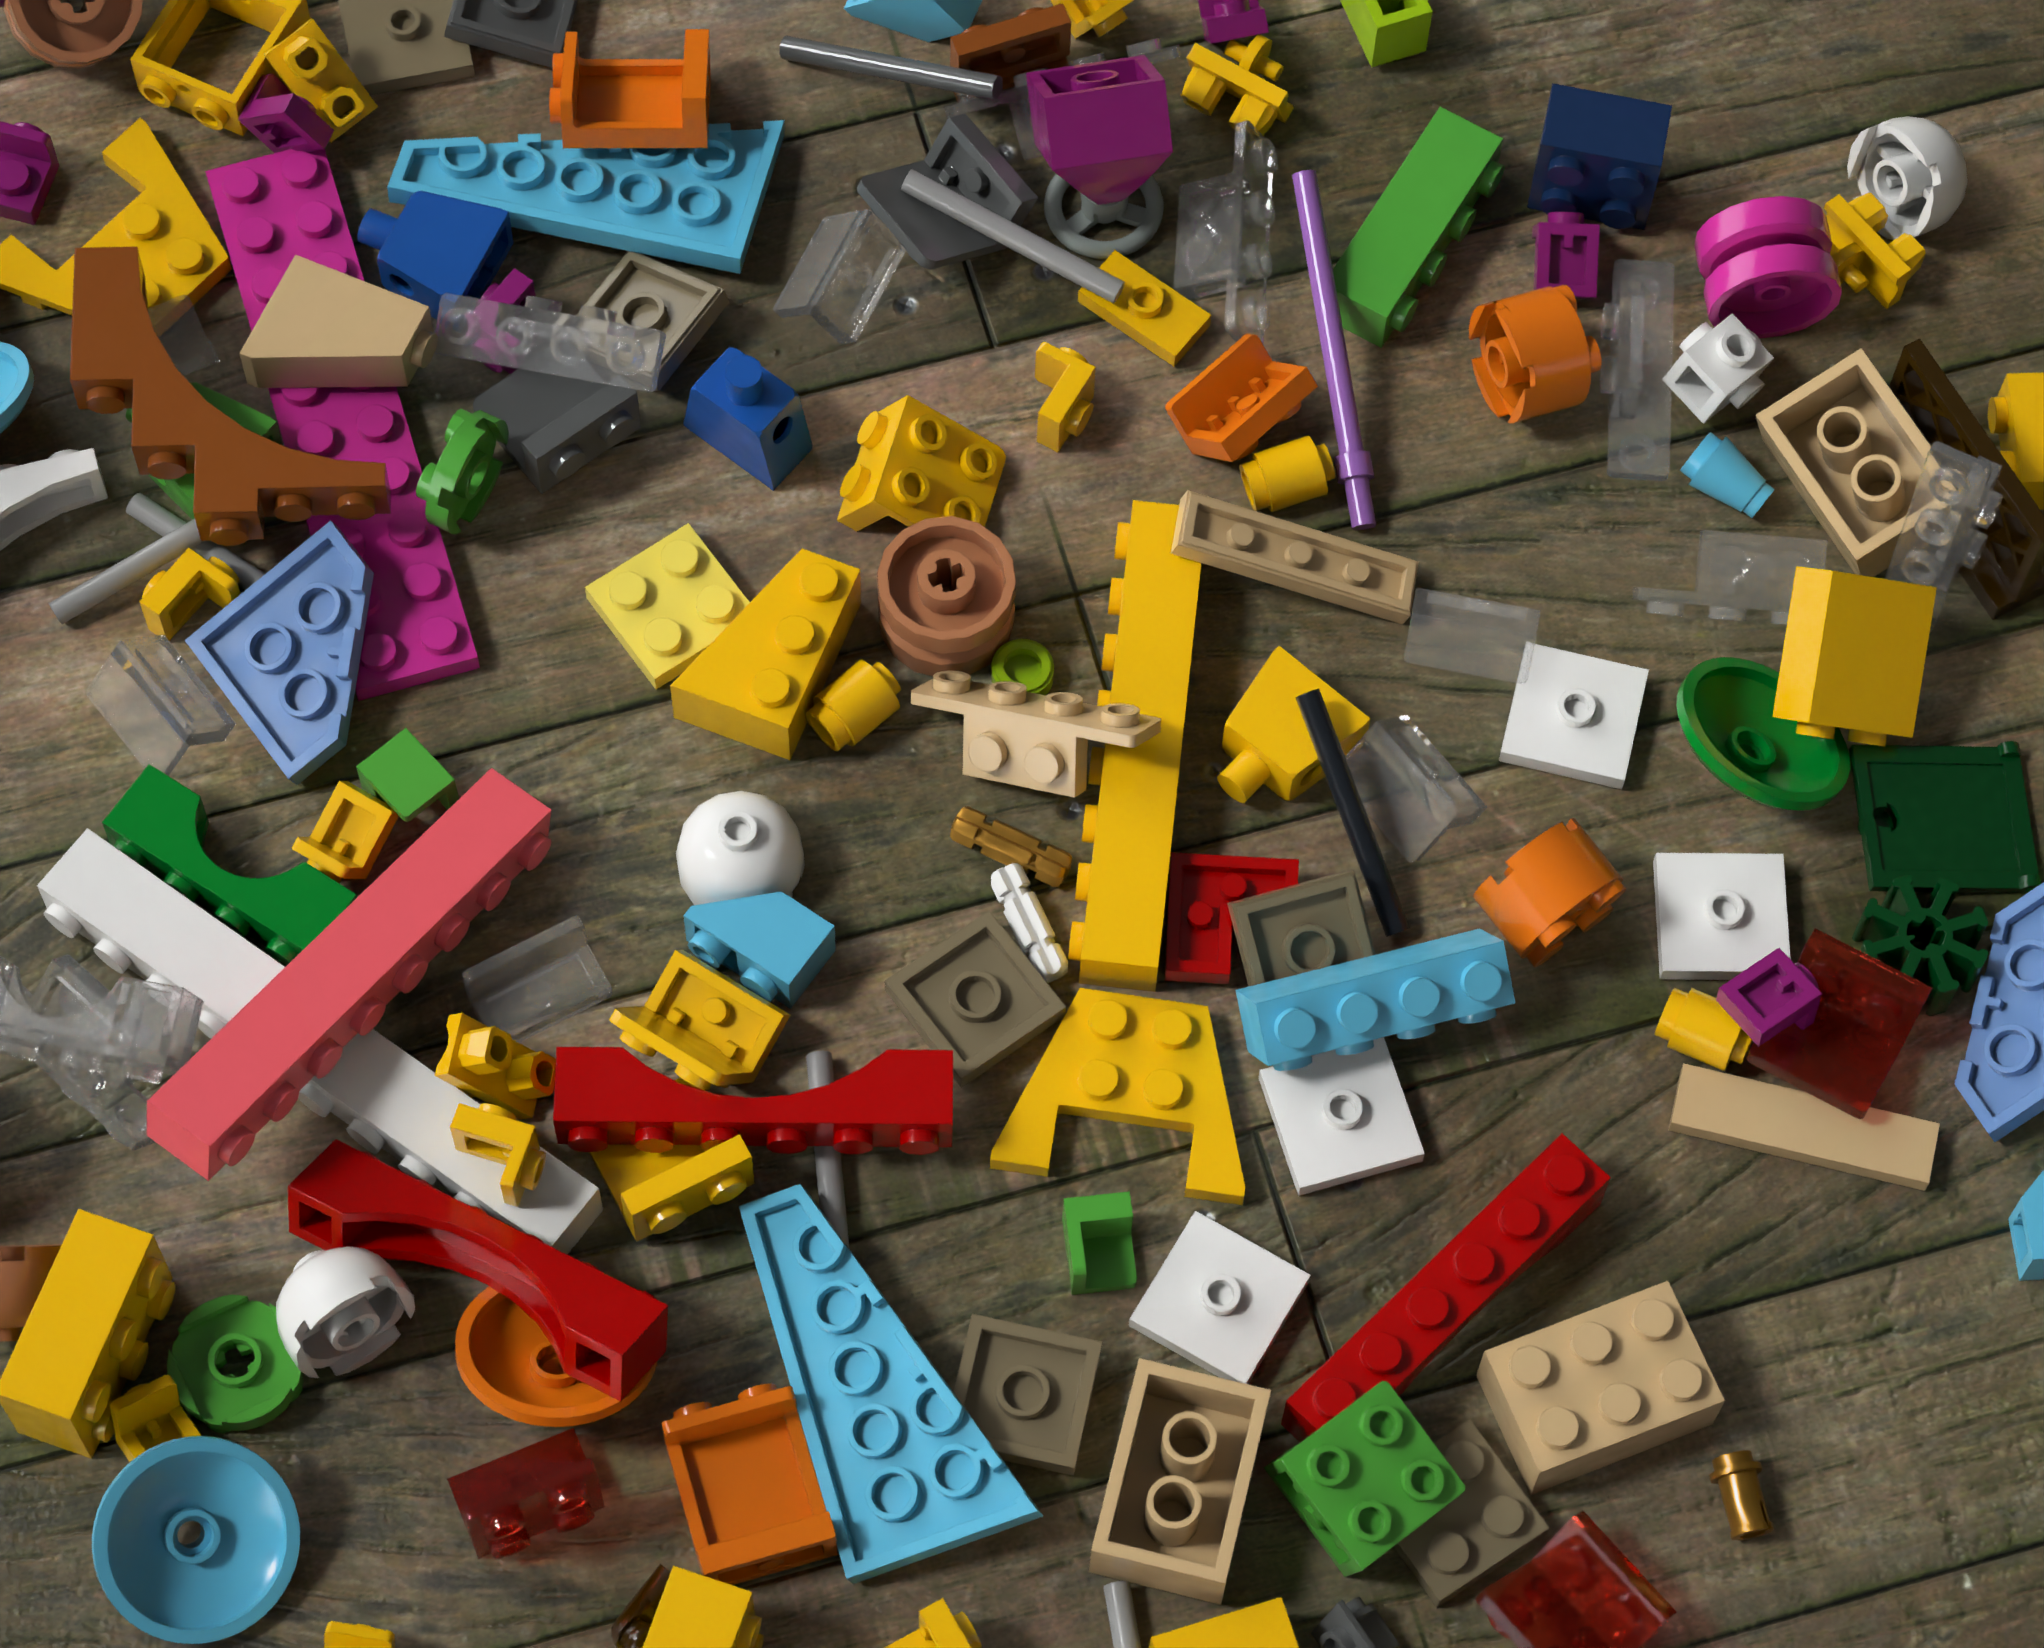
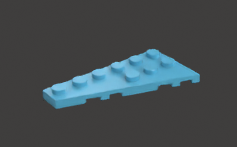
[387,120,784,274]
[739,1184,1043,1584]

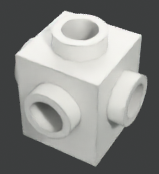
[1662,313,1774,424]

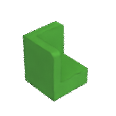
[356,728,459,821]
[1062,1191,1137,1295]

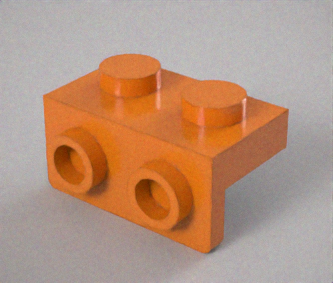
[1165,333,1318,462]

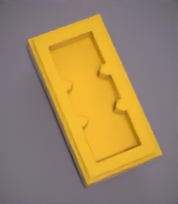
[1077,250,1211,367]

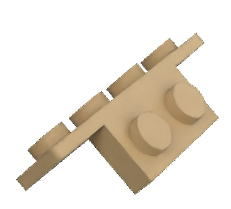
[911,671,1161,798]

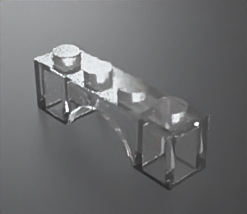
[0,956,204,1084]

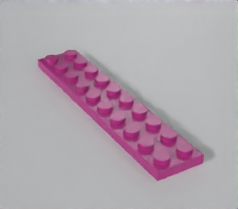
[205,149,480,701]

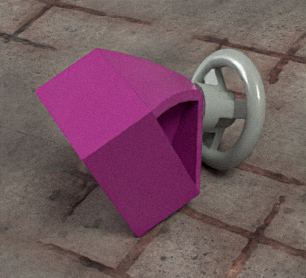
[1026,55,1173,259]

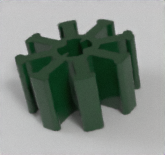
[1852,874,1988,1016]

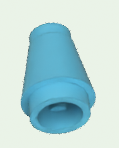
[1680,432,1775,518]

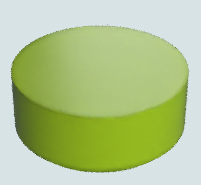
[991,639,1054,695]

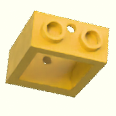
[130,0,311,136]

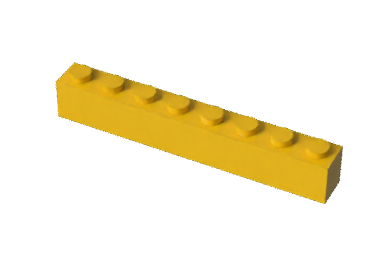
[1068,500,1201,992]

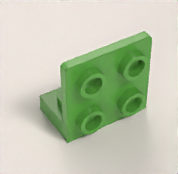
[1263,1381,1465,1577]

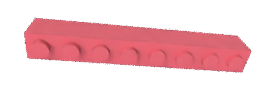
[147,768,552,1181]

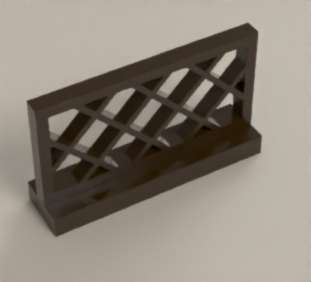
[1889,339,2044,620]

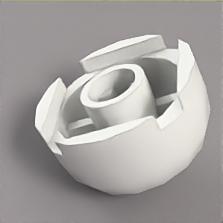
[1847,116,1968,240]
[676,790,805,905]
[276,1247,415,1378]

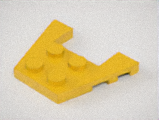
[0,118,232,338]
[990,988,1245,1205]

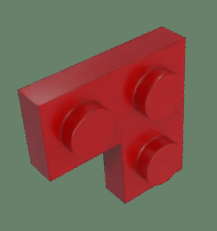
[1164,852,1299,984]

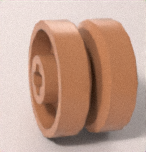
[4,0,143,69]
[877,516,1016,676]

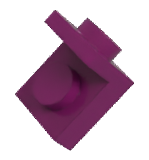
[1198,0,1269,44]
[238,73,334,153]
[0,121,60,225]
[1532,212,1600,299]
[1716,948,1822,1047]

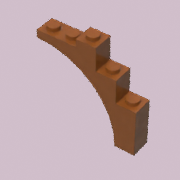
[70,247,391,546]

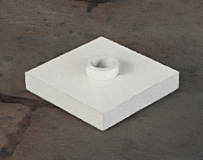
[1499,642,1649,789]
[1653,853,1791,980]
[1259,1037,1425,1196]
[1129,1211,1311,1384]

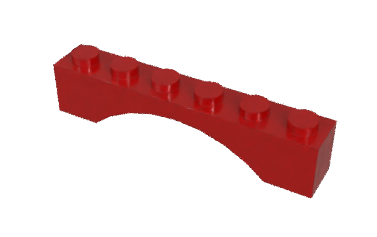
[553,1047,953,1155]
[1281,1133,1611,1443]
[288,1139,668,1401]

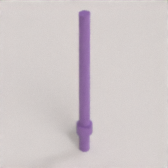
[1292,170,1376,530]

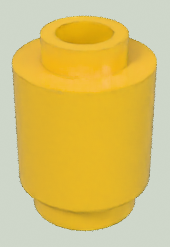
[1239,435,1335,512]
[805,660,901,751]
[1654,987,1752,1071]

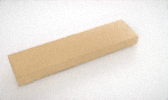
[1171,490,1419,625]
[1668,1063,1940,1191]

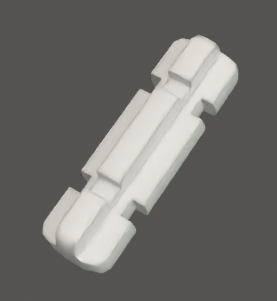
[991,863,1068,983]

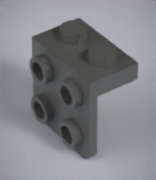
[857,113,1038,270]
[473,341,641,494]

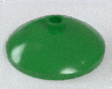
[1676,657,1850,810]

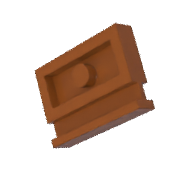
[950,3,1071,103]

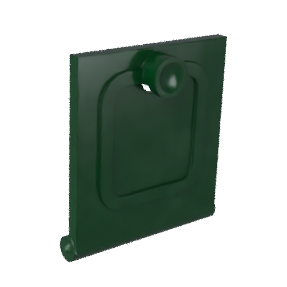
[1849,741,2041,894]

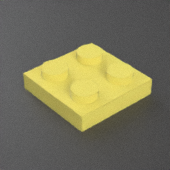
[585,523,750,690]

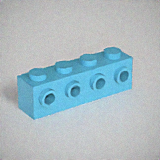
[1235,928,1515,1071]

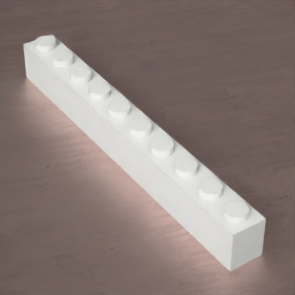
[37,828,603,1254]

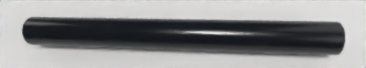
[1295,689,1410,937]

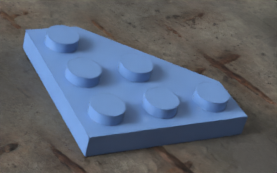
[185,520,374,785]
[1955,882,2044,1142]

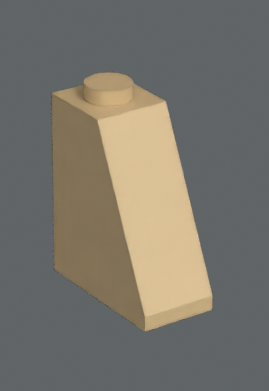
[239,254,438,388]

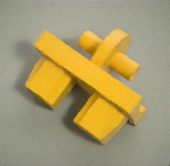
[263,18,378,143]
[1181,34,1294,142]
[1824,193,1926,309]
[435,1013,556,1120]

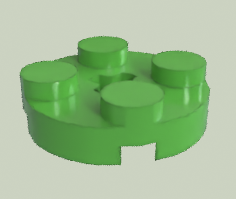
[416,409,509,534]
[167,1295,304,1433]

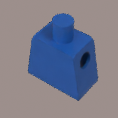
[358,190,514,334]
[684,347,813,491]

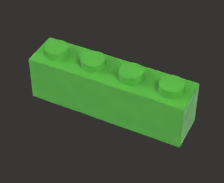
[1333,107,1505,348]

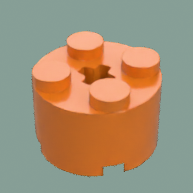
[1469,285,1602,423]
[1473,818,1626,967]

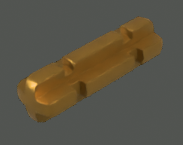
[950,806,1072,887]

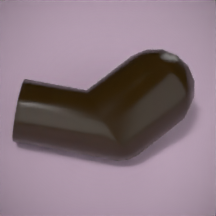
[611,1564,671,1648]

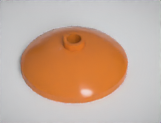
[455,1287,657,1427]

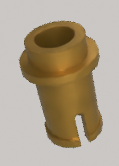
[1709,1450,1774,1541]

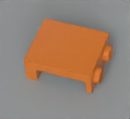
[549,29,711,148]
[661,1383,838,1585]

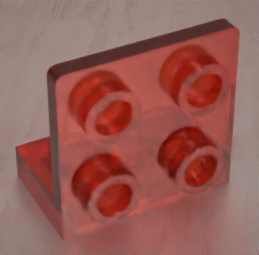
[1747,928,1932,1119]
[447,1428,605,1559]
[1476,1511,1677,1648]

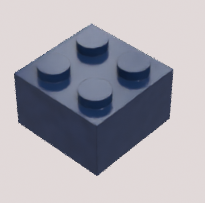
[1527,83,1672,230]

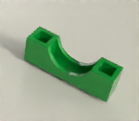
[102,764,357,967]

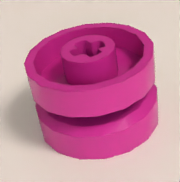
[1694,196,1842,338]

